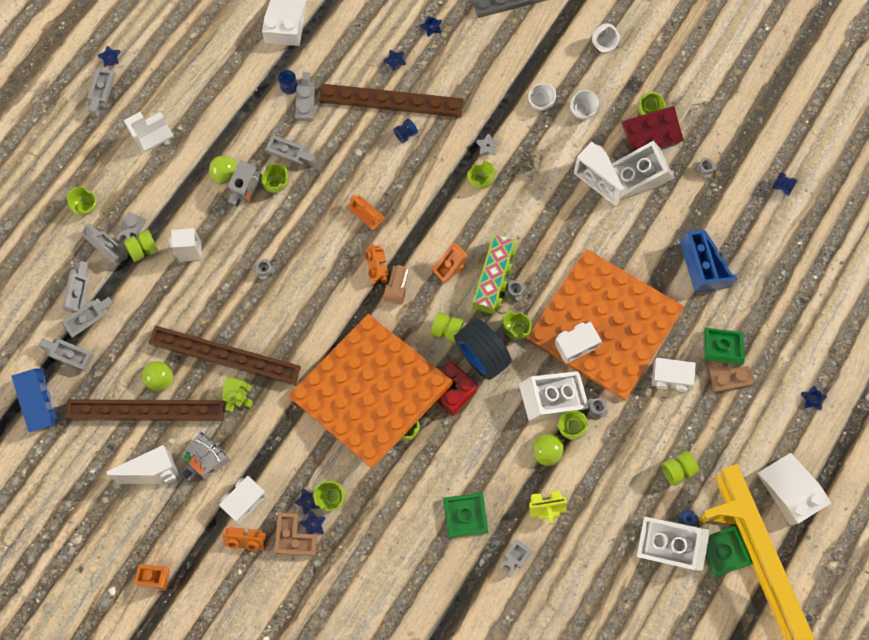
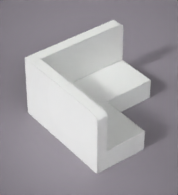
[124,112,174,154]

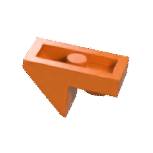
[432,243,468,283]
[134,564,171,591]

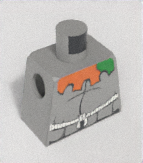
[228,160,261,207]
[181,431,231,481]

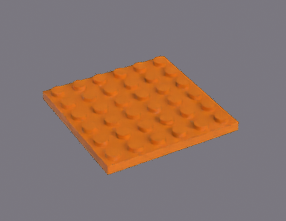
[526,249,685,401]
[288,314,453,469]

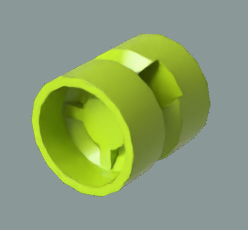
[124,230,159,262]
[431,312,464,343]
[661,450,699,486]

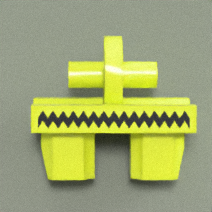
[529,490,567,525]

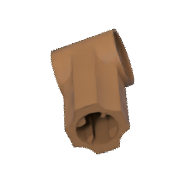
[383,265,409,305]

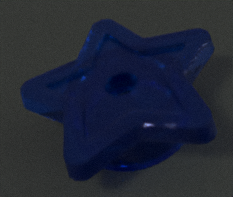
[420,16,442,37]
[98,46,121,67]
[384,50,406,71]
[801,386,827,410]
[295,489,320,514]
[300,511,326,534]

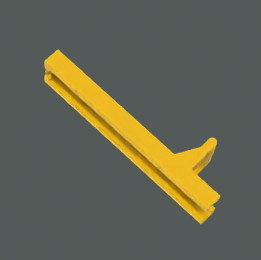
[698,464,815,640]

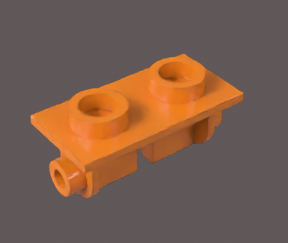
[346,195,386,231]
[365,243,389,285]
[222,526,266,551]

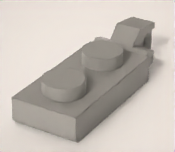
[87,68,116,117]
[295,72,315,121]
[265,135,316,166]
[81,224,128,264]
[62,261,90,313]
[61,297,113,338]
[39,338,94,372]

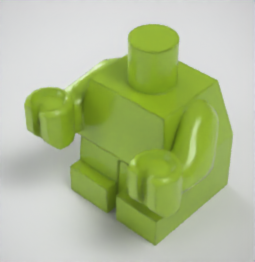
[222,377,253,412]

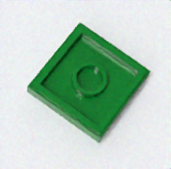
[703,328,745,365]
[443,492,489,539]
[705,525,753,578]

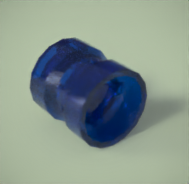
[278,70,298,95]
[393,118,418,144]
[772,172,797,196]

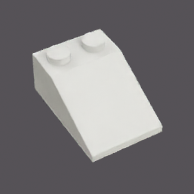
[262,0,307,46]
[612,141,674,199]
[574,142,623,206]
[519,371,589,421]
[107,445,180,484]
[757,453,831,525]
[637,516,710,570]

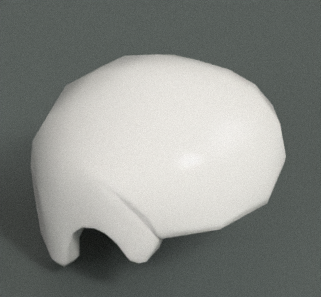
[592,23,620,53]
[528,83,556,111]
[570,90,599,120]

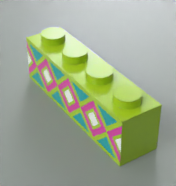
[472,234,517,315]

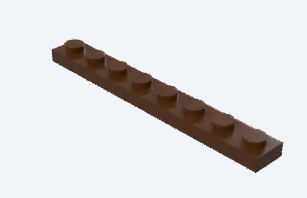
[319,83,464,118]
[148,325,301,386]
[66,399,225,421]

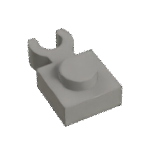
[116,211,146,243]
[498,539,533,578]

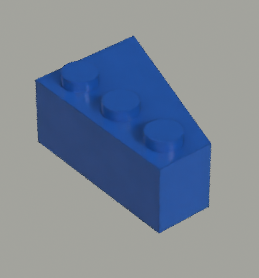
[680,230,738,293]
[11,368,57,432]

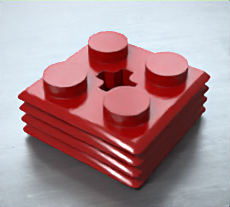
[436,361,479,416]

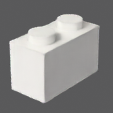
[169,228,202,262]
[555,322,602,364]
[652,358,696,392]
[219,476,267,525]

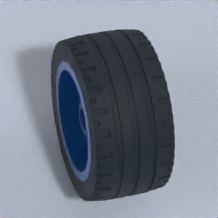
[454,318,512,380]

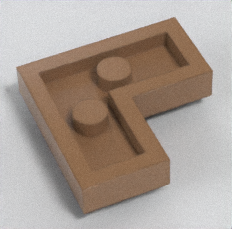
[705,361,753,393]
[274,512,317,556]

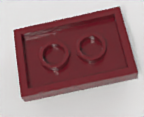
[621,106,684,153]

